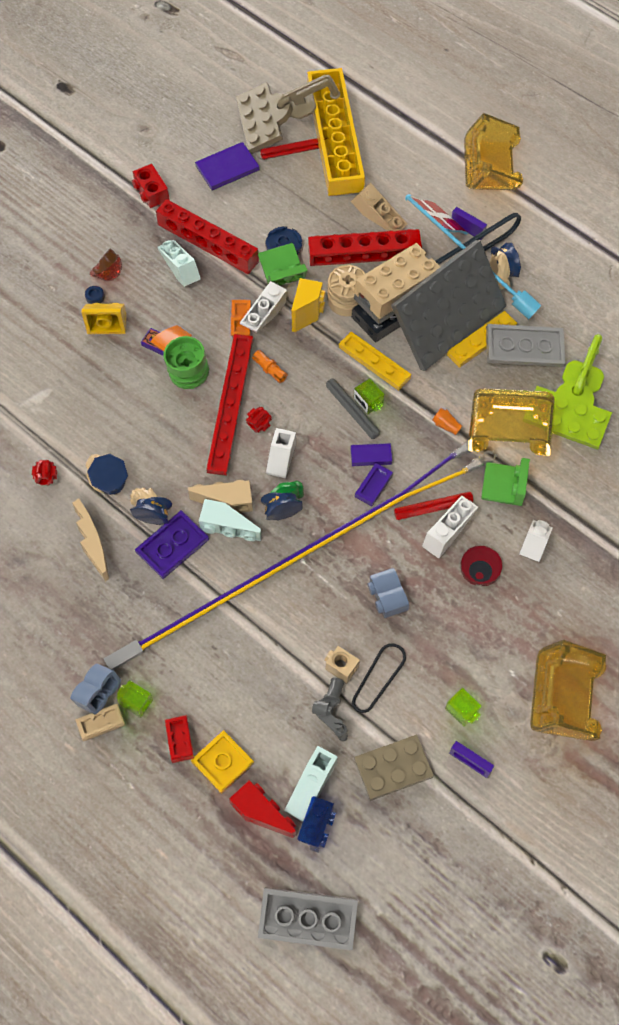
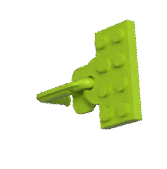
[523,334,612,450]

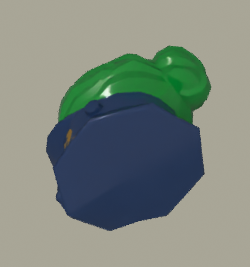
[261,481,304,521]

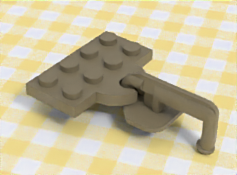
[236,75,340,154]

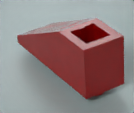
[229,780,296,838]

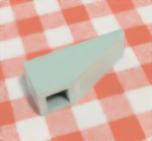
[158,240,201,287]
[199,499,261,541]
[284,746,338,822]

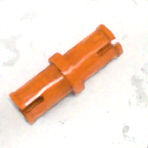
[252,350,288,384]

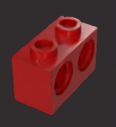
[132,163,170,209]

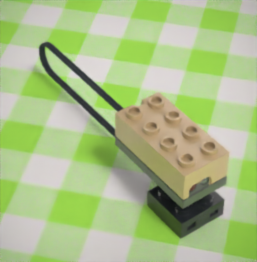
[351,213,521,343]

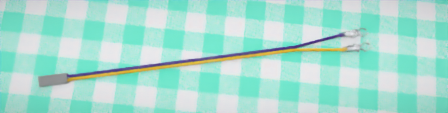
[103,435,498,671]

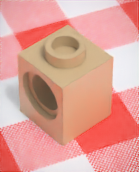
[324,646,360,684]

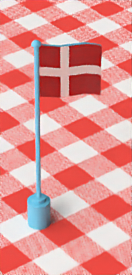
[405,194,541,320]

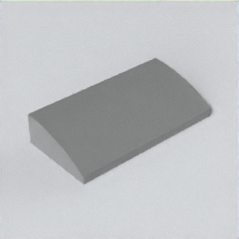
[258,887,358,950]

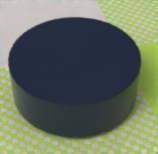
[85,286,105,304]

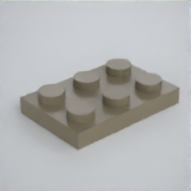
[354,734,434,801]

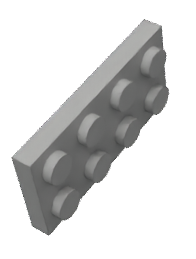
[486,324,565,367]

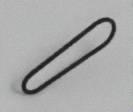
[352,643,406,713]

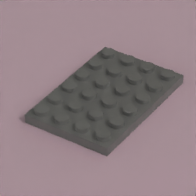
[391,240,506,371]

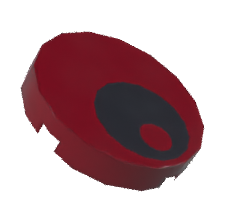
[460,546,503,586]

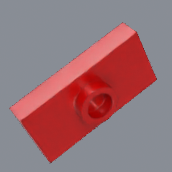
[165,715,194,763]

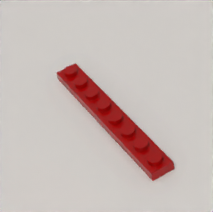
[206,334,253,476]

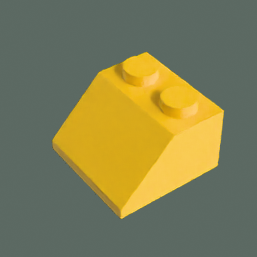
[291,278,325,332]
[81,303,127,334]

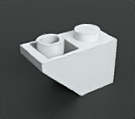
[266,428,296,479]
[520,520,553,562]

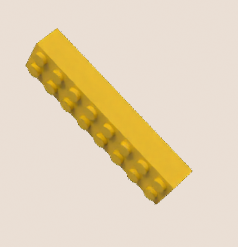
[307,68,365,196]

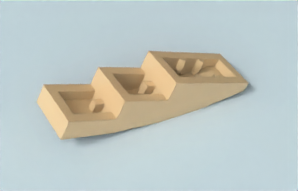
[72,499,109,582]

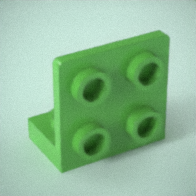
[258,243,307,286]
[481,458,530,506]

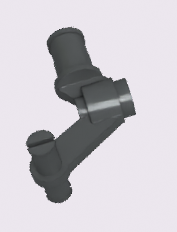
[312,677,348,741]

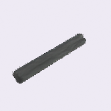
[326,378,380,439]

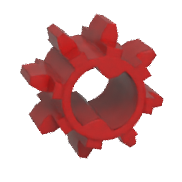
[246,406,272,433]
[32,460,57,486]

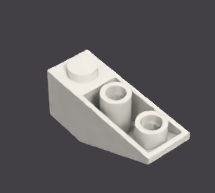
[240,281,287,333]
[422,496,478,558]

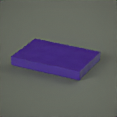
[195,142,259,191]
[135,510,209,579]

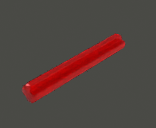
[260,138,327,160]
[394,492,474,520]

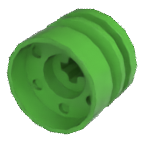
[164,336,209,389]

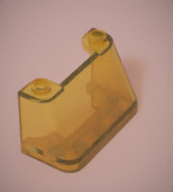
[464,113,523,190]
[468,388,555,456]
[530,640,606,741]

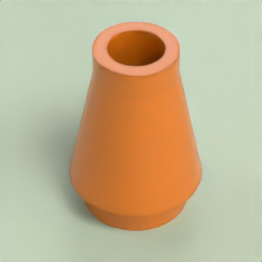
[432,408,462,435]

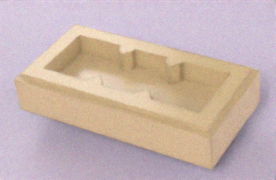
[75,703,125,742]

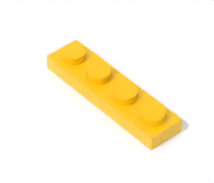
[447,311,517,368]
[339,331,411,391]

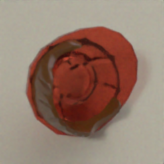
[90,248,122,281]

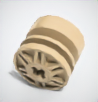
[327,265,365,317]

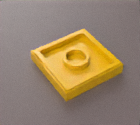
[191,730,254,794]

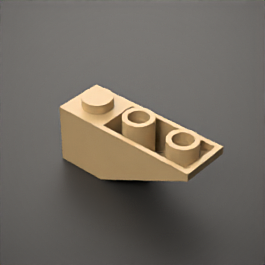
[351,183,407,231]
[188,480,253,513]

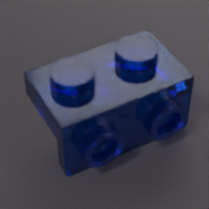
[297,796,337,853]

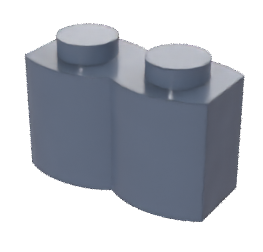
[367,568,409,618]
[70,664,121,715]

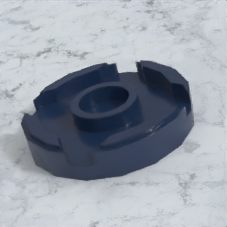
[265,226,302,255]

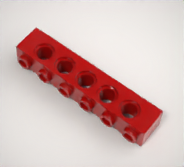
[156,199,259,275]
[308,229,422,266]

